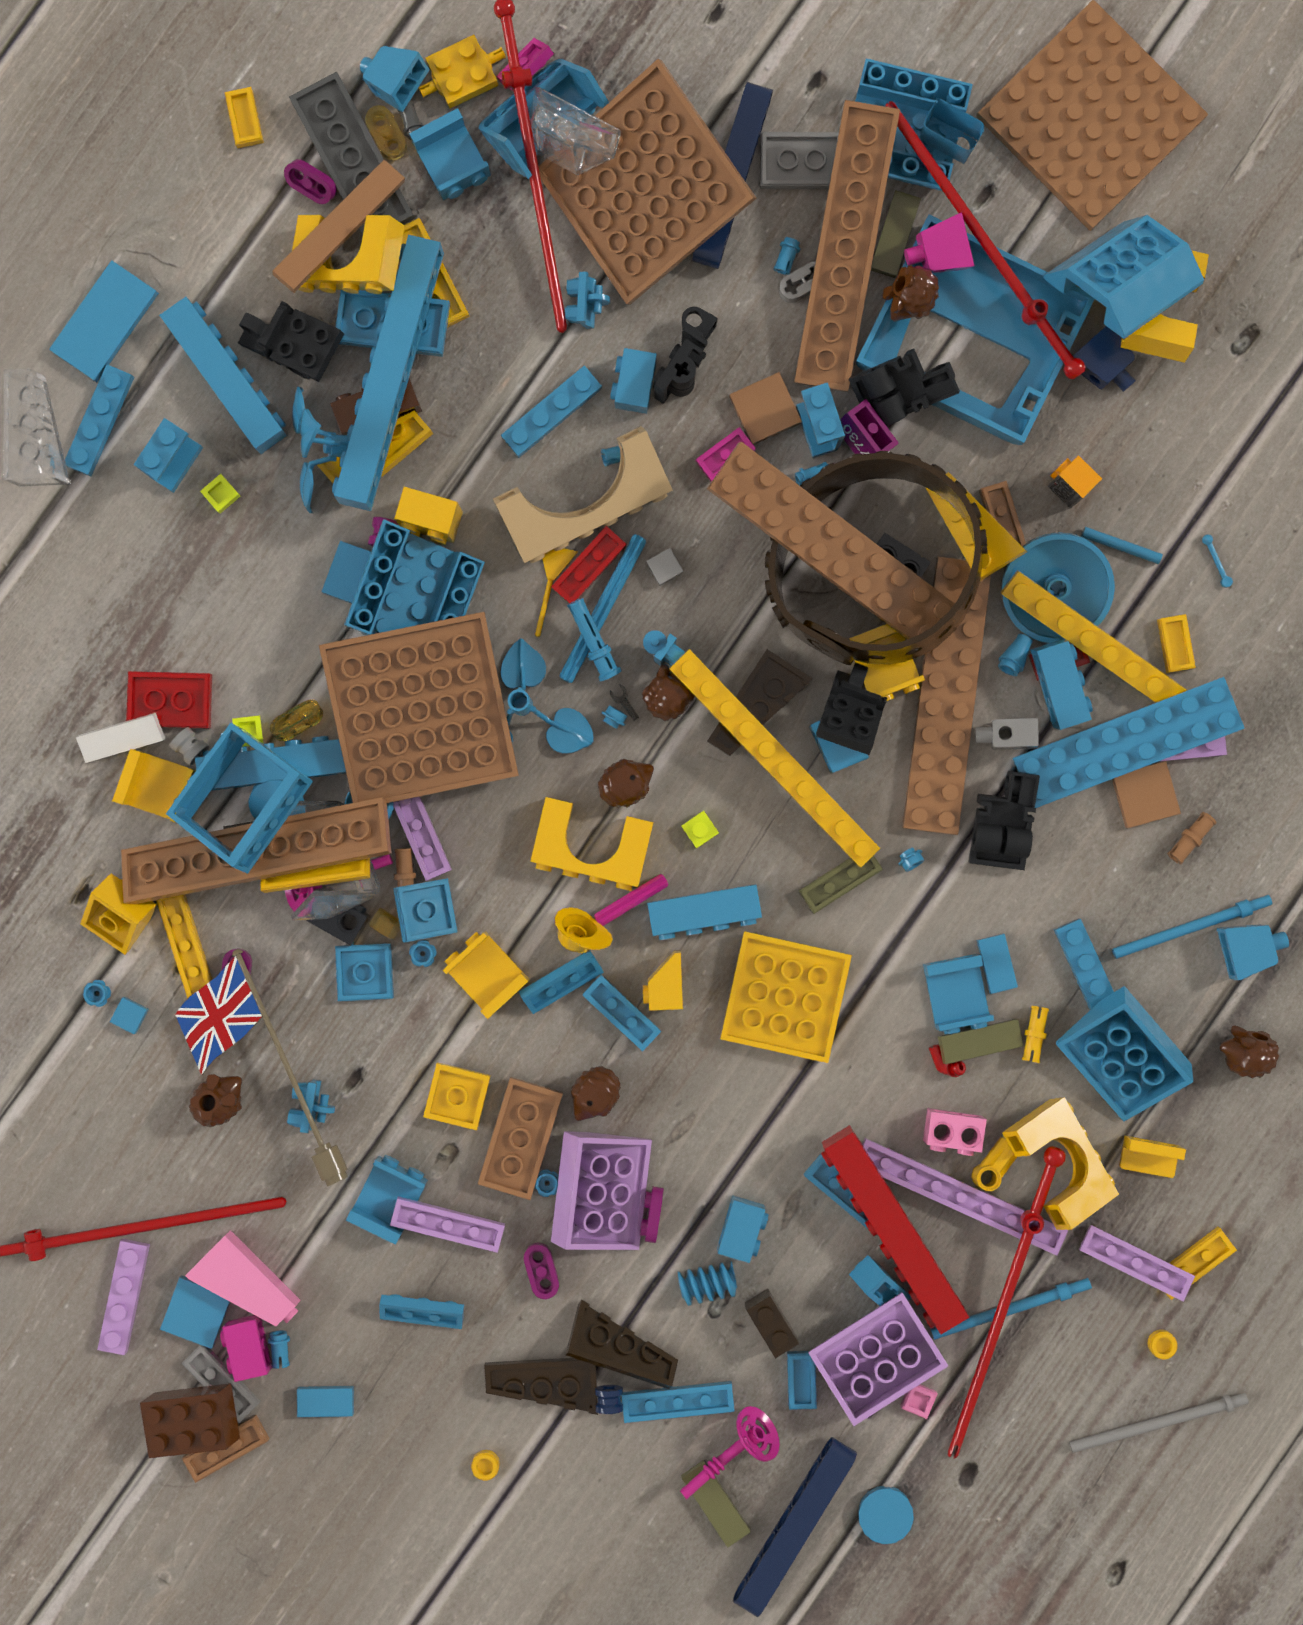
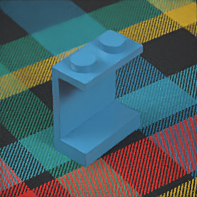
[409,108,491,201]
[796,382,845,458]
[134,418,203,493]
[923,954,994,1035]
[346,1155,428,1245]

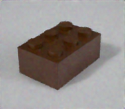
[140,1383,240,1458]

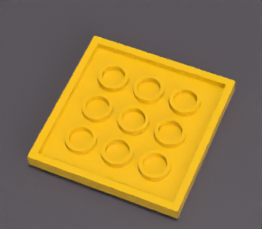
[720,931,852,1063]

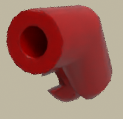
[929,1044,966,1077]

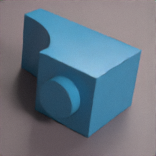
[849,1255,911,1306]

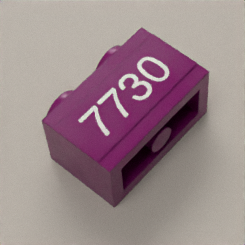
[840,399,899,455]

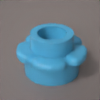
[602,705,628,729]
[898,848,925,872]
[409,940,437,967]
[83,980,111,1007]
[534,1169,559,1197]

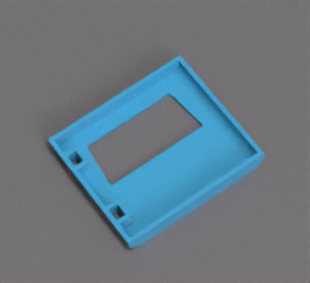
[856,214,1095,445]

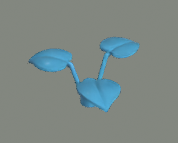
[292,386,349,513]
[501,638,594,754]

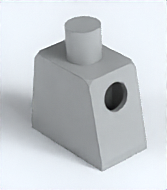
[976,718,1039,749]

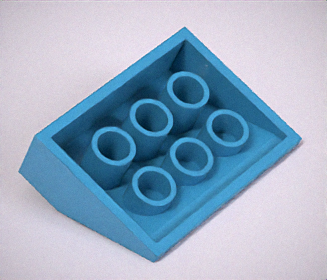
[1056,986,1193,1122]

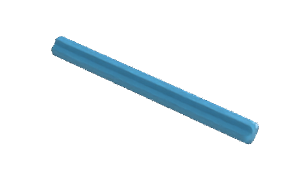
[560,534,646,683]

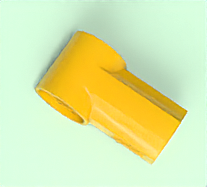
[971,1137,1017,1191]

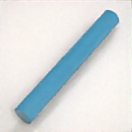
[1081,527,1163,564]

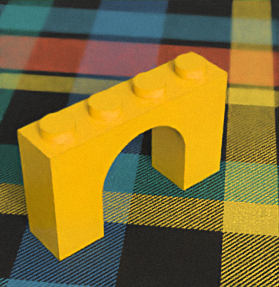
[292,215,405,294]
[1120,250,1209,363]
[530,797,653,891]
[1002,1097,1119,1230]

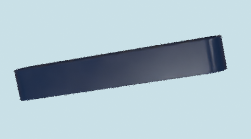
[692,82,773,269]
[733,1437,857,1617]

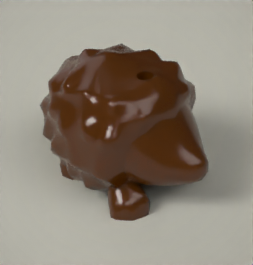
[882,265,939,322]
[642,664,695,721]
[598,759,654,808]
[1219,1025,1279,1078]
[571,1066,621,1121]
[189,1074,242,1128]

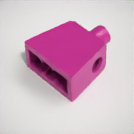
[904,213,974,273]

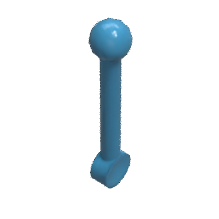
[1202,534,1233,588]

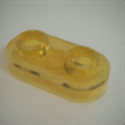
[365,105,407,160]
[270,700,324,741]

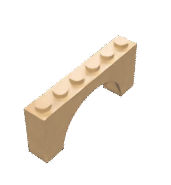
[493,426,673,563]

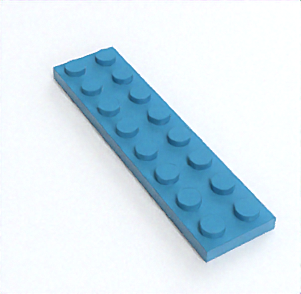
[1013,677,1245,808]

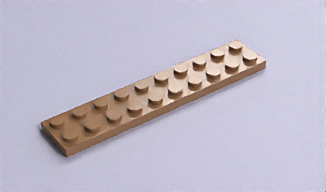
[794,100,900,392]
[707,442,955,653]
[902,557,991,835]
[121,797,392,904]

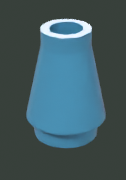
[998,634,1033,676]

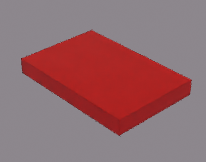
[126,671,212,729]

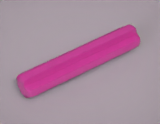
[594,874,669,926]

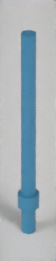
[1112,895,1273,959]
[931,1278,1092,1340]

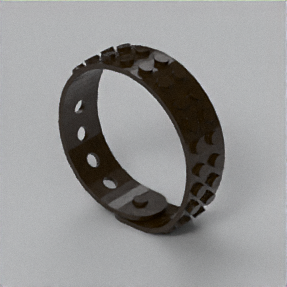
[765,451,988,665]

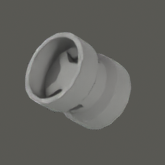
[169,727,209,766]

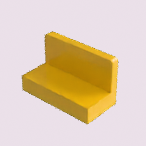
[1119,1135,1186,1178]

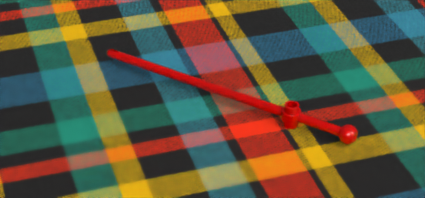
[494,0,567,333]
[885,101,1086,380]
[948,1146,1066,1459]
[0,1197,287,1261]

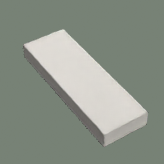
[76,713,165,763]

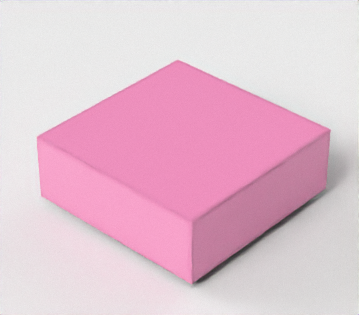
[900,1384,938,1419]

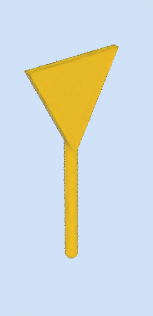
[535,548,578,637]

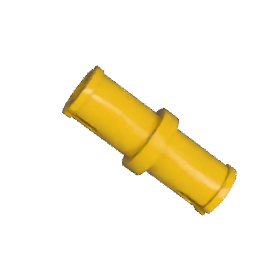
[1022,1005,1049,1063]

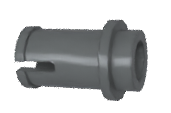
[398,101,424,140]

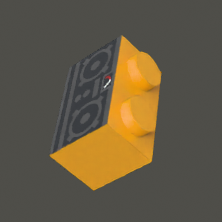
[1047,455,1102,509]

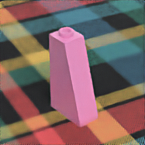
[185,1230,300,1326]

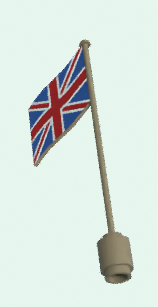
[175,949,348,1186]

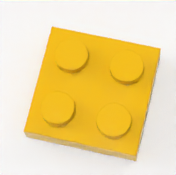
[423,1062,491,1130]

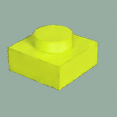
[200,474,241,514]
[232,715,264,747]
[681,811,719,849]

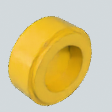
[1147,1329,1178,1360]
[471,1450,500,1481]

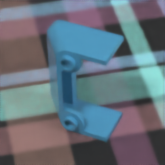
[479,59,609,179]

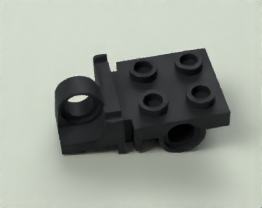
[238,301,344,382]
[653,307,718,404]
[849,348,960,426]
[816,663,887,755]
[968,771,1040,871]

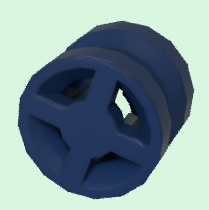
[595,1385,623,1414]

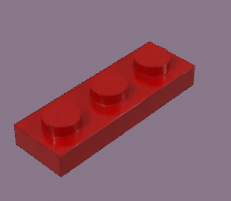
[551,526,627,603]

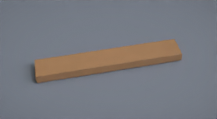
[272,160,405,293]

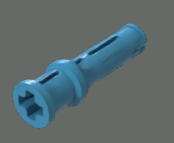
[567,598,622,681]

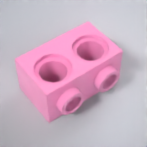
[923,1108,987,1156]

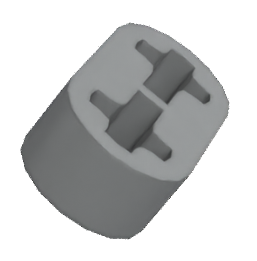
[779,261,816,303]

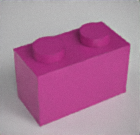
[220,1315,272,1382]

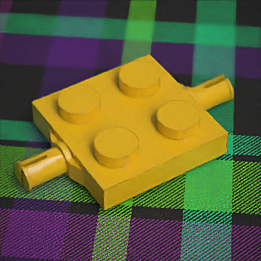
[418,35,506,109]

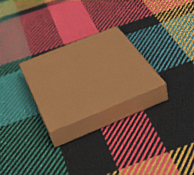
[729,372,802,445]
[1112,761,1181,828]

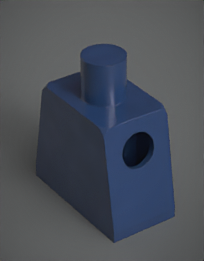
[1073,326,1136,392]

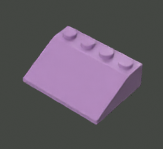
[551,1131,652,1250]
[808,1292,948,1426]

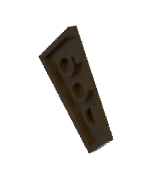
[707,649,813,756]
[565,1299,678,1389]
[484,1358,598,1415]

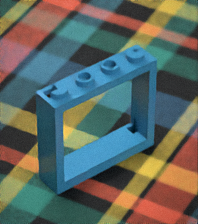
[166,722,313,874]

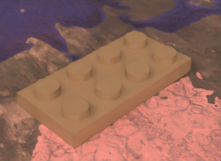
[478,1077,563,1200]

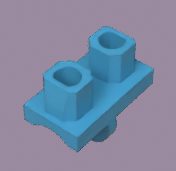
[565,271,610,329]
[643,630,685,666]
[287,1079,335,1133]

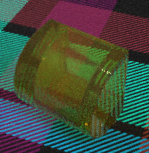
[369,907,401,940]

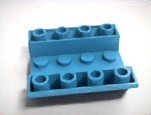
[855,58,973,191]
[1044,215,1204,339]
[344,519,485,635]

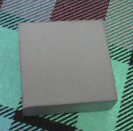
[646,548,683,586]

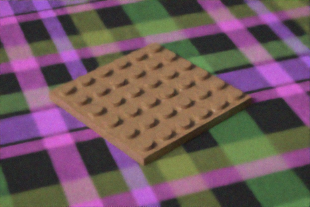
[976,0,1208,231]
[538,59,757,305]
[319,612,519,803]

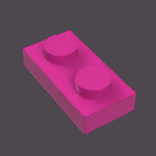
[496,38,554,91]
[695,427,756,482]

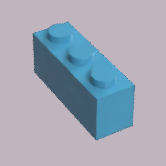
[1030,640,1093,730]

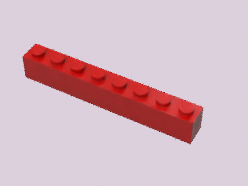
[821,1125,969,1334]

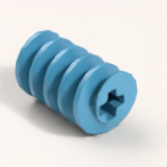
[677,1261,737,1306]

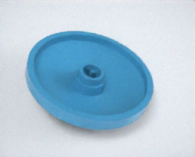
[1002,532,1115,643]

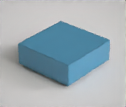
[110,997,149,1034]

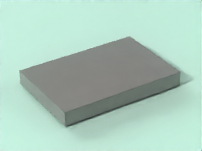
[760,132,839,189]

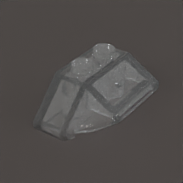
[529,87,621,175]

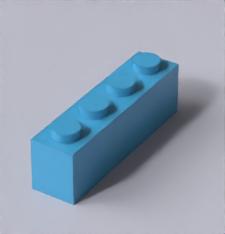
[647,884,762,940]

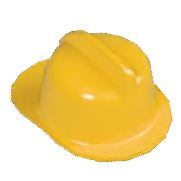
[555,907,613,954]

